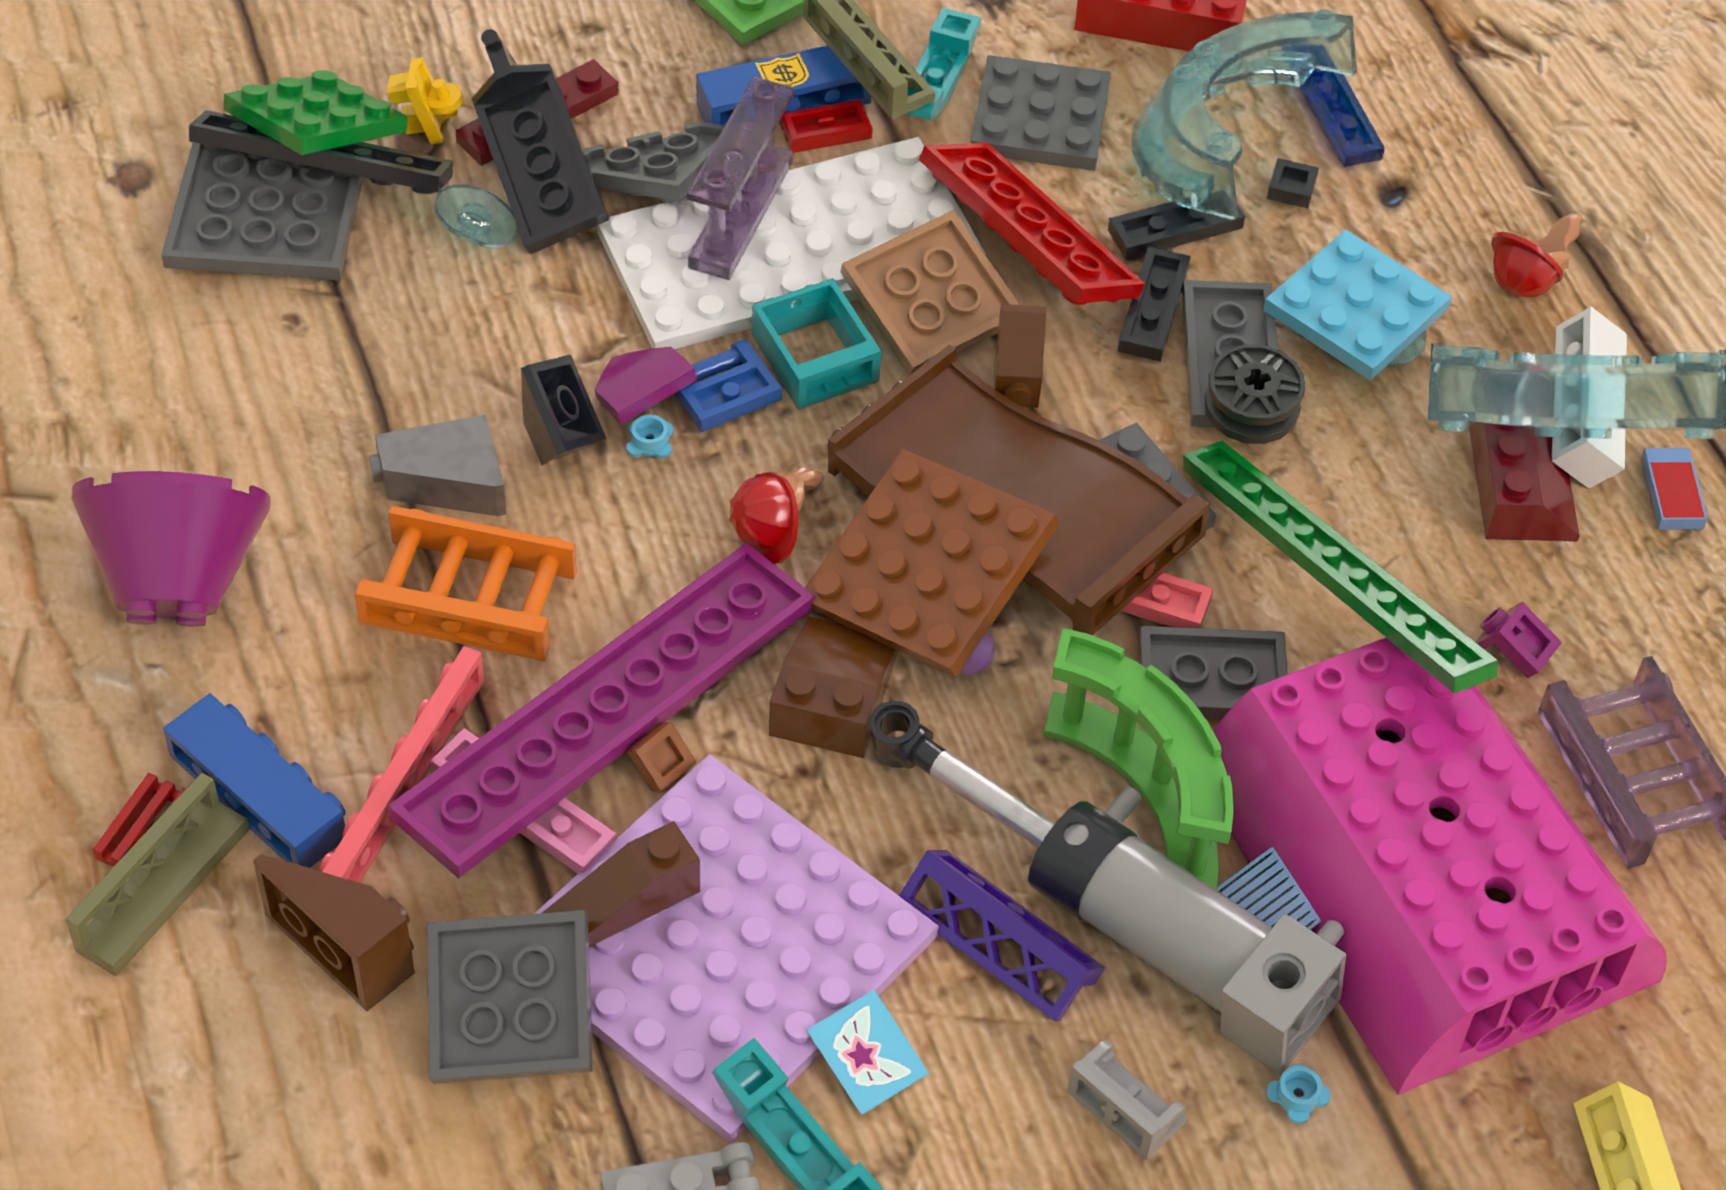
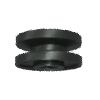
[1205,344,1305,444]

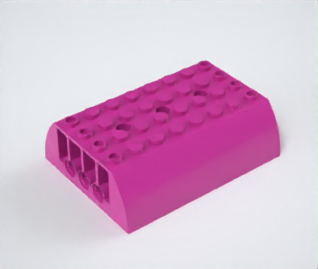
[1213,637,1667,1095]

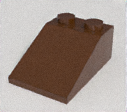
[769,616,898,758]
[253,854,415,1012]

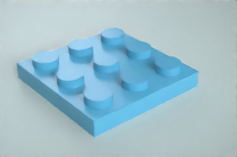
[1263,229,1452,381]

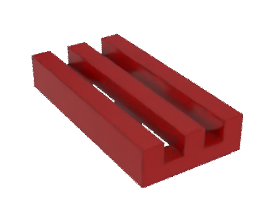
[780,99,873,154]
[93,773,186,867]

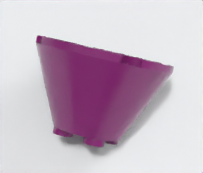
[71,471,271,627]

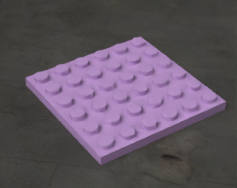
[534,754,939,1144]

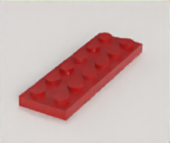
[919,142,1145,305]

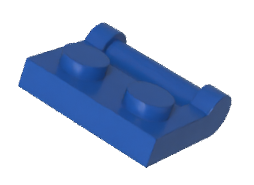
[673,339,782,432]

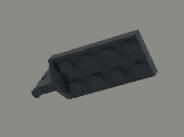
[471,29,610,255]

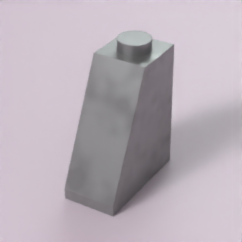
[369,415,507,516]

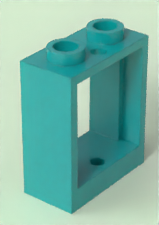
[752,278,881,409]

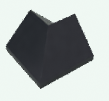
[521,354,607,465]

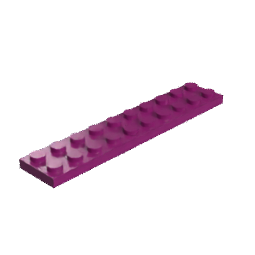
[388,543,815,879]

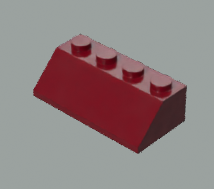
[1464,363,1580,542]

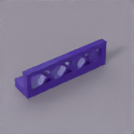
[899,850,1106,1021]

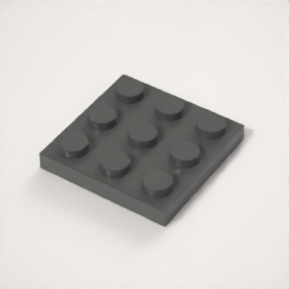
[971,55,1111,171]
[427,910,593,1084]

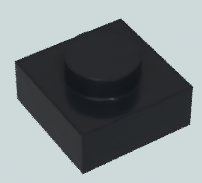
[1267,158,1319,209]

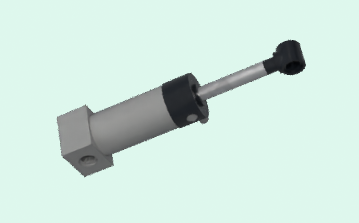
[870,701,1346,1076]

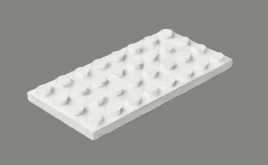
[597,137,985,349]

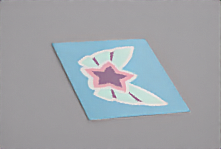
[807,990,929,1115]

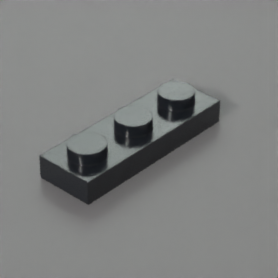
[1108,187,1245,260]
[1117,246,1191,362]

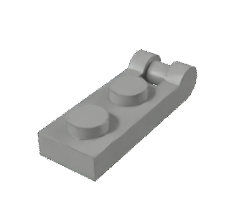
[601,1142,760,1190]

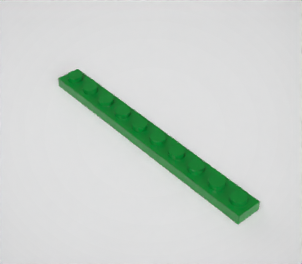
[1183,441,1497,694]

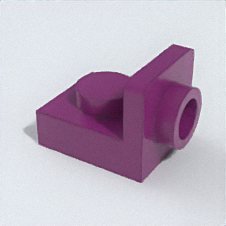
[1476,601,1562,678]

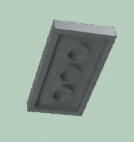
[1182,280,1278,427]

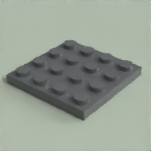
[161,142,366,280]

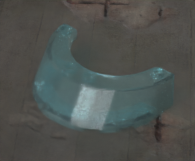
[1131,9,1357,220]
[1428,343,1726,439]

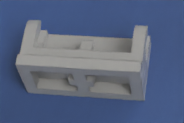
[1067,1040,1187,1161]

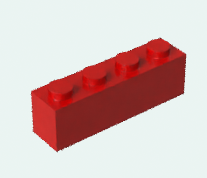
[1074,0,1247,60]

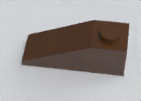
[542,821,700,947]

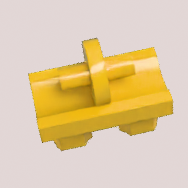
[387,57,464,144]

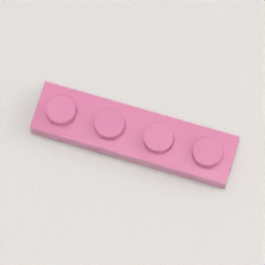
[431,728,617,874]

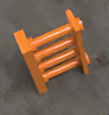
[355,506,577,662]

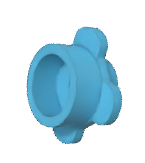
[626,415,674,459]
[1266,1064,1331,1124]

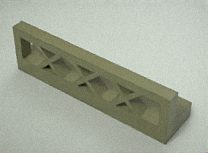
[803,0,936,119]
[65,773,250,976]

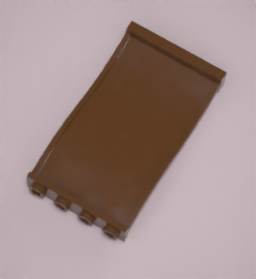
[827,344,1210,636]

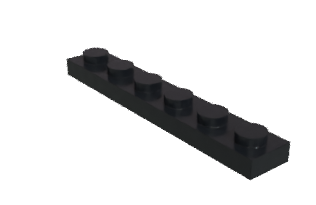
[189,110,454,194]

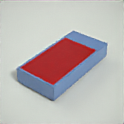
[1641,448,1708,530]

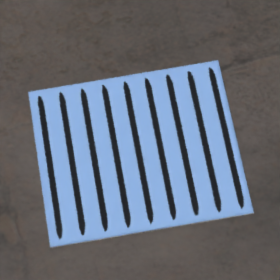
[1217,847,1321,929]

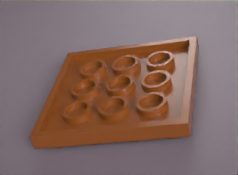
[805,449,1060,678]

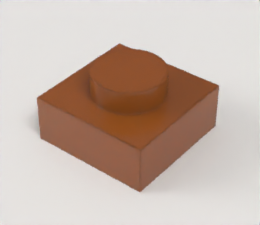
[627,722,697,792]

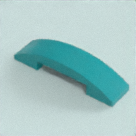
[906,8,982,120]
[712,1038,884,1190]

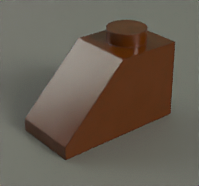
[994,304,1046,408]

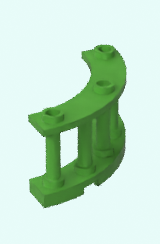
[1044,628,1234,890]

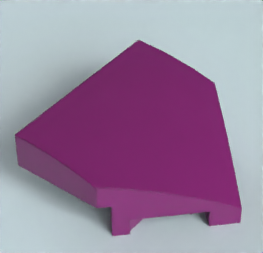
[594,347,697,425]

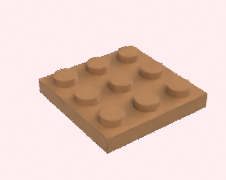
[840,210,1020,375]

